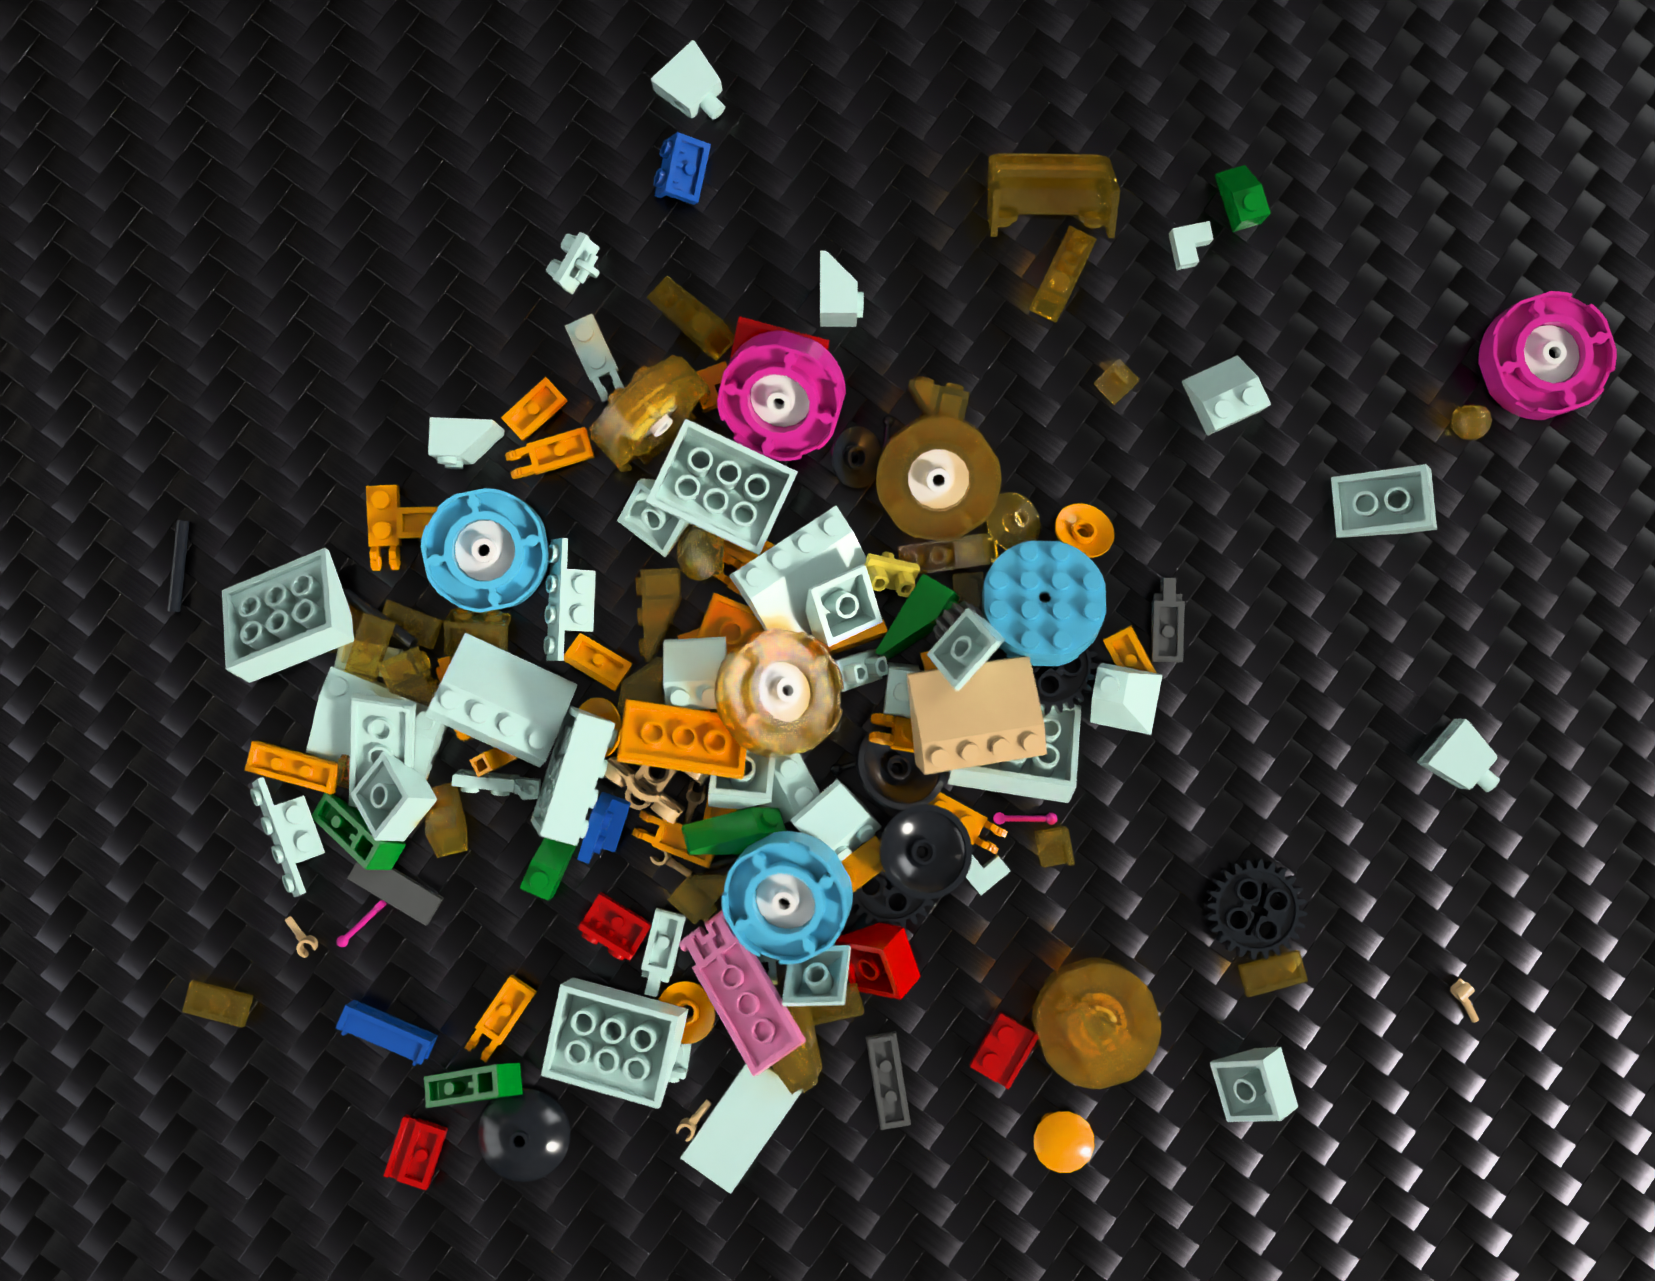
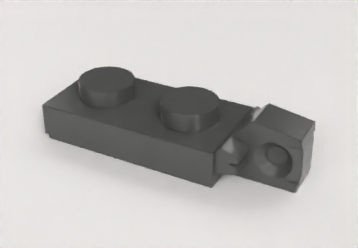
[1150,577,1185,663]

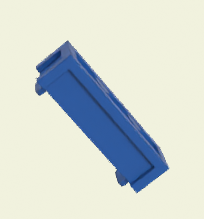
[336,1000,438,1066]

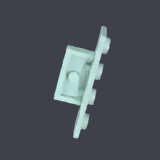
[543,538,595,661]
[250,777,325,897]

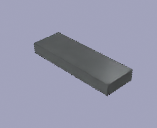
[347,862,444,926]
[866,1031,911,1130]

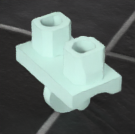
[546,232,600,294]
[831,649,888,692]

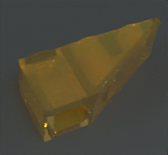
[1029,226,1096,323]
[647,276,735,361]
[897,534,998,575]
[636,568,682,663]

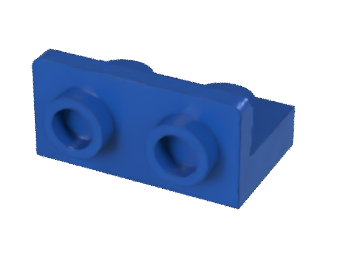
[654,132,711,205]
[577,792,631,864]

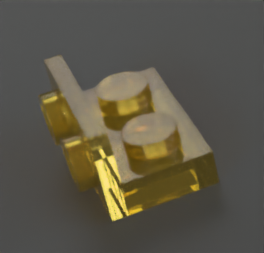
[444,607,511,656]

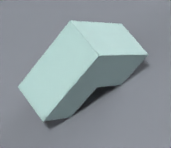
[1169,221,1213,270]
[966,854,1010,895]

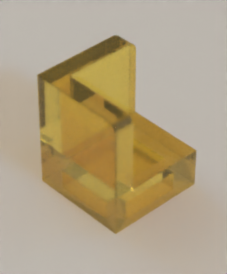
[1034,826,1075,867]

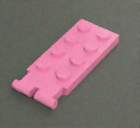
[679,909,806,1076]

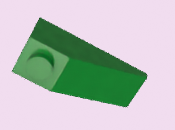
[875,574,960,660]
[312,793,406,870]
[681,807,786,855]
[424,1063,523,1108]

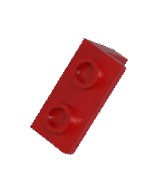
[577,892,652,960]

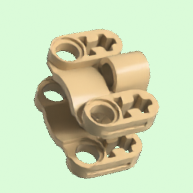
[604,757,710,824]

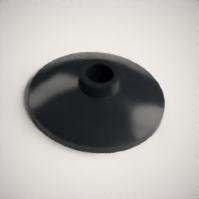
[831,427,882,488]

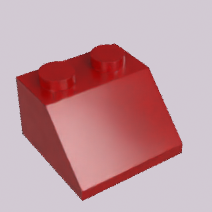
[835,923,921,1000]

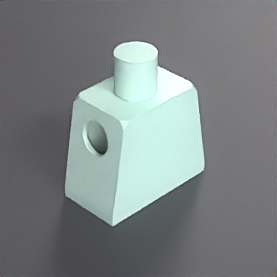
[651,40,725,120]
[883,662,920,718]
[1417,719,1500,792]

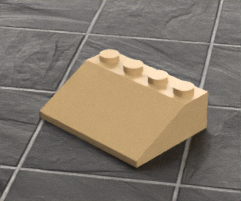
[906,656,1047,774]

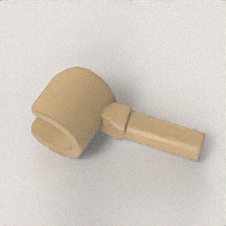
[682,781,707,824]
[650,849,692,878]
[285,916,318,958]
[1450,978,1479,1023]
[676,1099,712,1142]

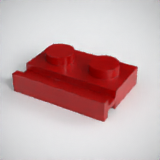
[969,1011,1039,1090]
[383,1114,448,1190]

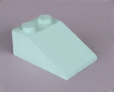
[1331,464,1437,538]

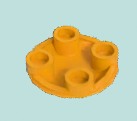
[1034,1111,1094,1173]

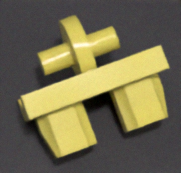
[865,551,920,597]

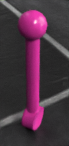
[993,812,1057,825]
[336,900,387,947]

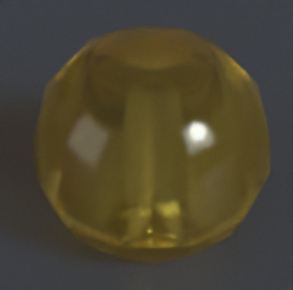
[1451,405,1492,440]

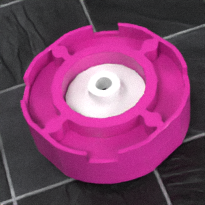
[1479,291,1617,420]
[717,331,846,461]

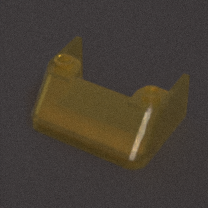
[988,153,1120,238]

